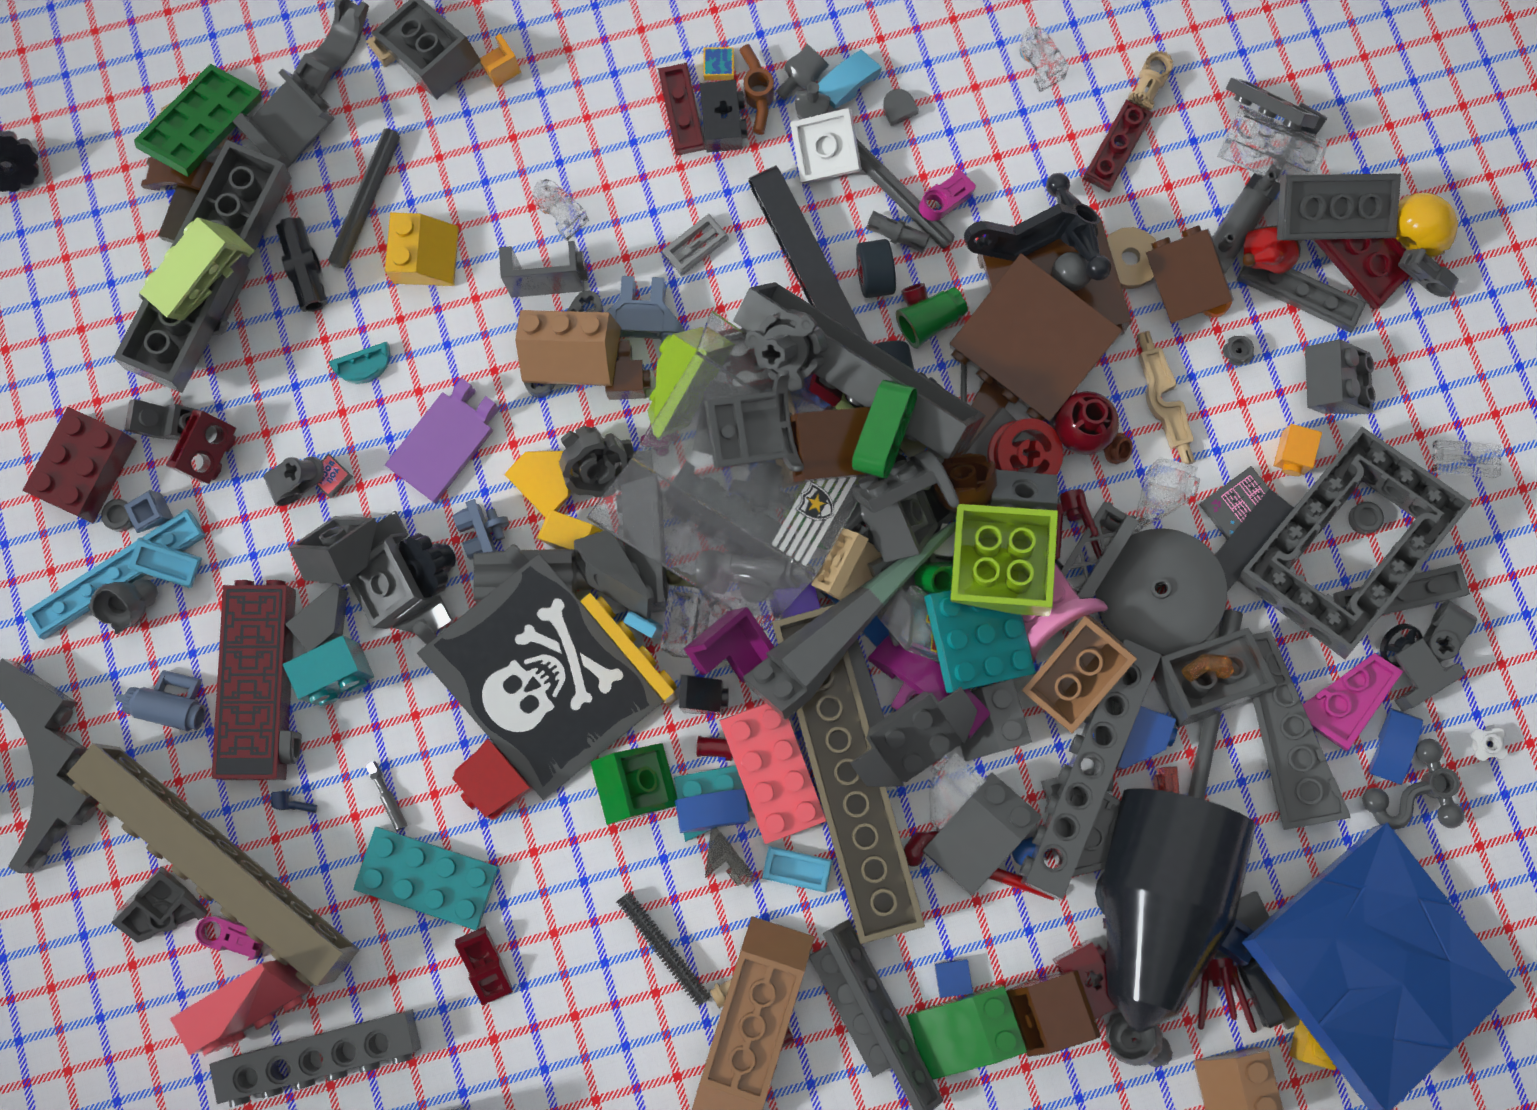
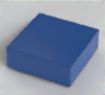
[934,959,973,998]

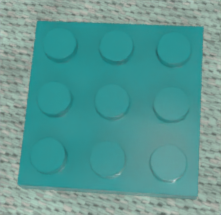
[924,590,1036,693]

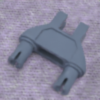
[606,276,685,361]

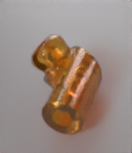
[1182,654,1234,682]

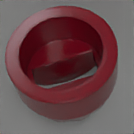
[901,283,928,306]

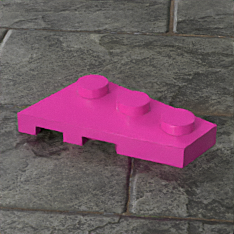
[1302,653,1403,752]

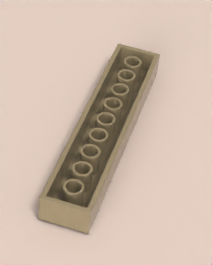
[772,604,925,945]
[66,743,360,986]

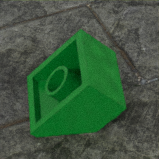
[590,743,678,825]

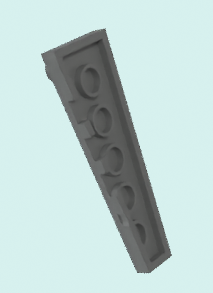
[1252,631,1351,830]

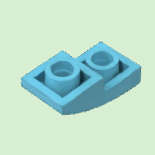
[818,50,882,109]

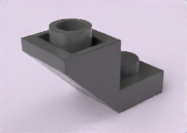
[124,399,201,440]

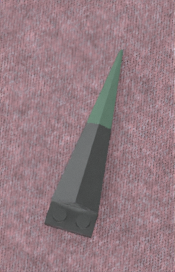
[743,522,956,720]

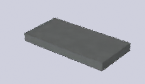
[1277,173,1401,240]

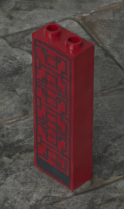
[212,580,296,780]

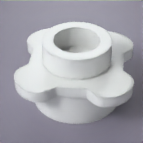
[1471,727,1508,761]

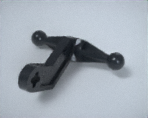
[964,173,1112,281]

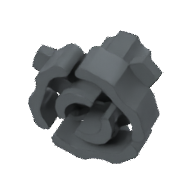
[745,309,828,392]
[559,425,634,497]

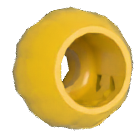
[1396,193,1459,258]

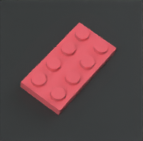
[719,703,826,844]

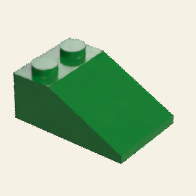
[906,983,1027,1080]

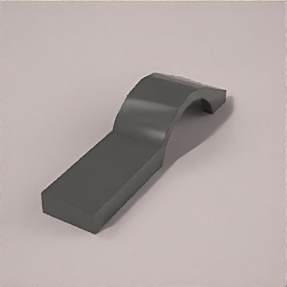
[293,0,369,96]

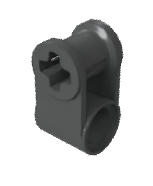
[263,456,324,506]
[1423,600,1477,662]

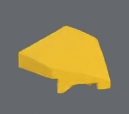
[504,451,573,518]

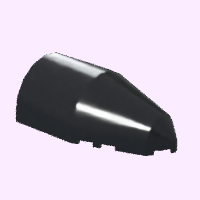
[1101,788,1256,1033]

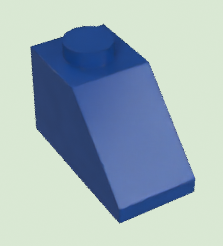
[1115,706,1178,771]

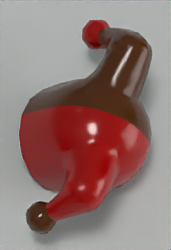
[1243,225,1303,274]

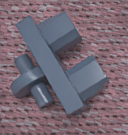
[452,499,509,560]

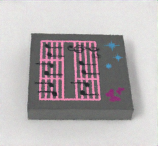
[1199,466,1269,540]

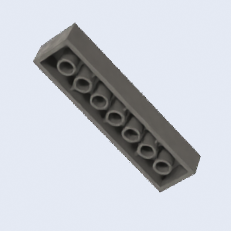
[113,140,292,393]

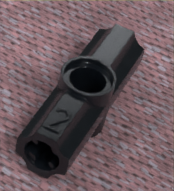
[275,217,328,312]

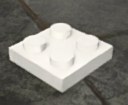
[790,108,862,184]

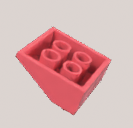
[170,960,310,1056]

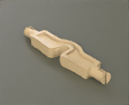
[1137,331,1196,466]

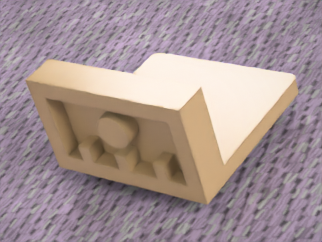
[811,527,882,601]

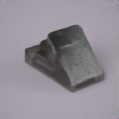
[705,827,758,887]

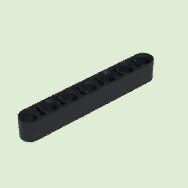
[748,165,867,340]

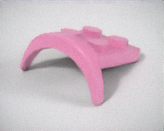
[1022,563,1108,663]

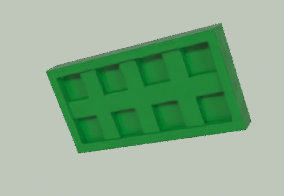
[134,64,262,177]

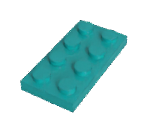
[353,827,499,930]

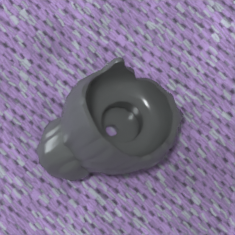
[88,579,158,634]
[1105,1012,1173,1068]

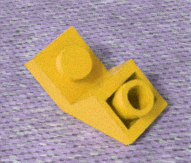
[537,510,617,550]

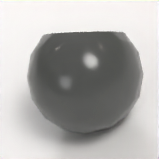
[1052,251,1091,292]

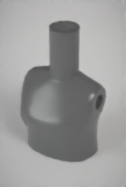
[776,43,829,100]
[795,82,830,119]

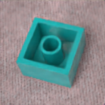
[283,635,374,707]

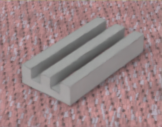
[661,214,729,276]

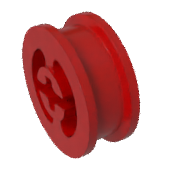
[987,418,1063,475]

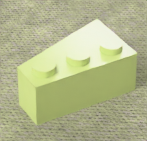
[139,217,255,320]

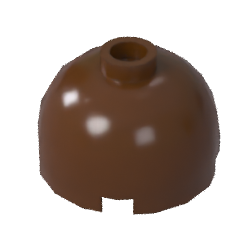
[932,453,997,513]

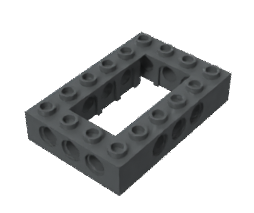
[1238,427,1473,659]

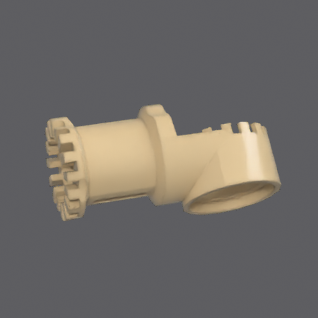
[1128,50,1173,111]

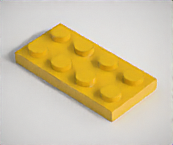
[580,593,678,707]

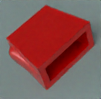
[452,738,534,820]

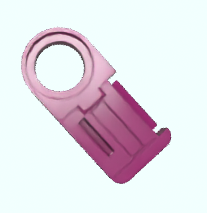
[919,169,976,221]
[195,916,264,960]

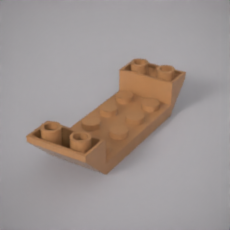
[692,916,814,1110]

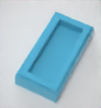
[128,537,202,588]
[623,611,666,639]
[762,846,833,893]

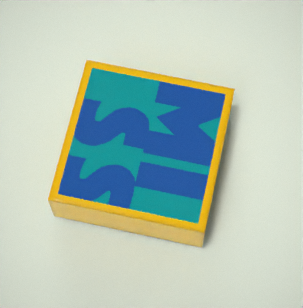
[704,47,734,80]

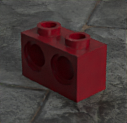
[166,410,237,484]

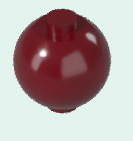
[1055,391,1119,455]

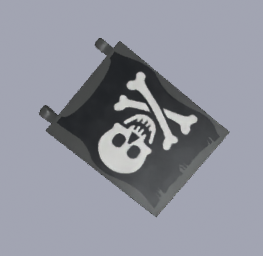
[413,544,664,801]

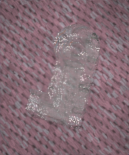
[1020,26,1069,92]
[532,179,589,241]

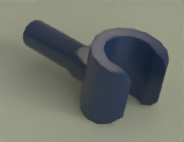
[271,791,317,813]

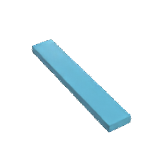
[24,509,206,639]

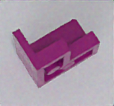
[683,607,774,682]

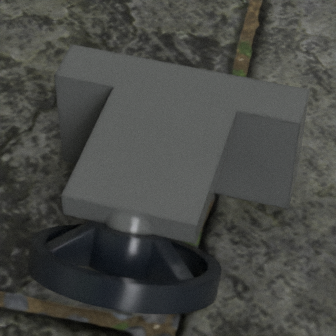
[1380,623,1467,711]

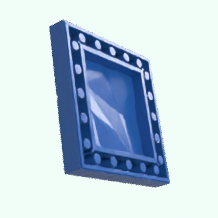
[1242,822,1517,1110]

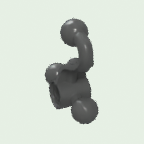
[1362,739,1465,830]

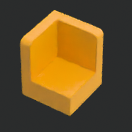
[480,34,521,88]

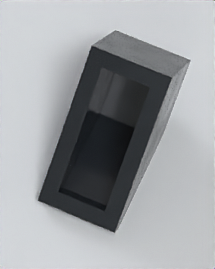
[679,675,729,715]

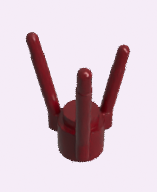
[1055,489,1102,559]
[1198,958,1257,1033]

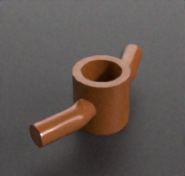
[739,44,774,135]

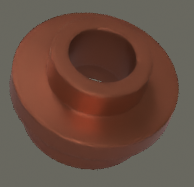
[1104,432,1133,464]

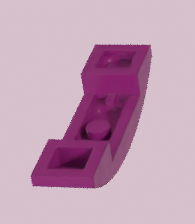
[867,636,991,739]

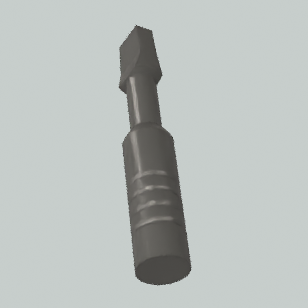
[366,761,408,831]

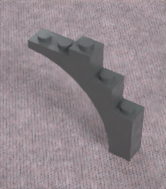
[0,658,98,874]

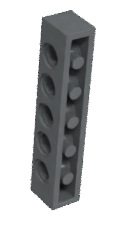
[209,1009,421,1107]

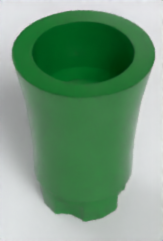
[896,287,968,349]

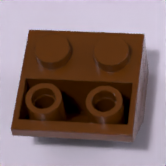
[1006,970,1101,1057]

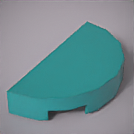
[328,341,391,384]

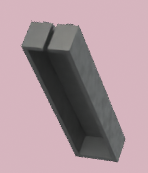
[733,282,986,459]

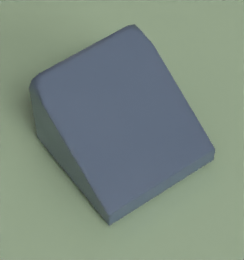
[124,490,173,533]

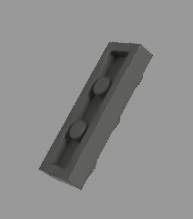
[1226,77,1320,131]

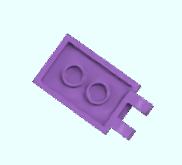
[385,378,500,504]

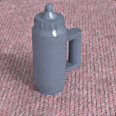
[116,670,206,731]

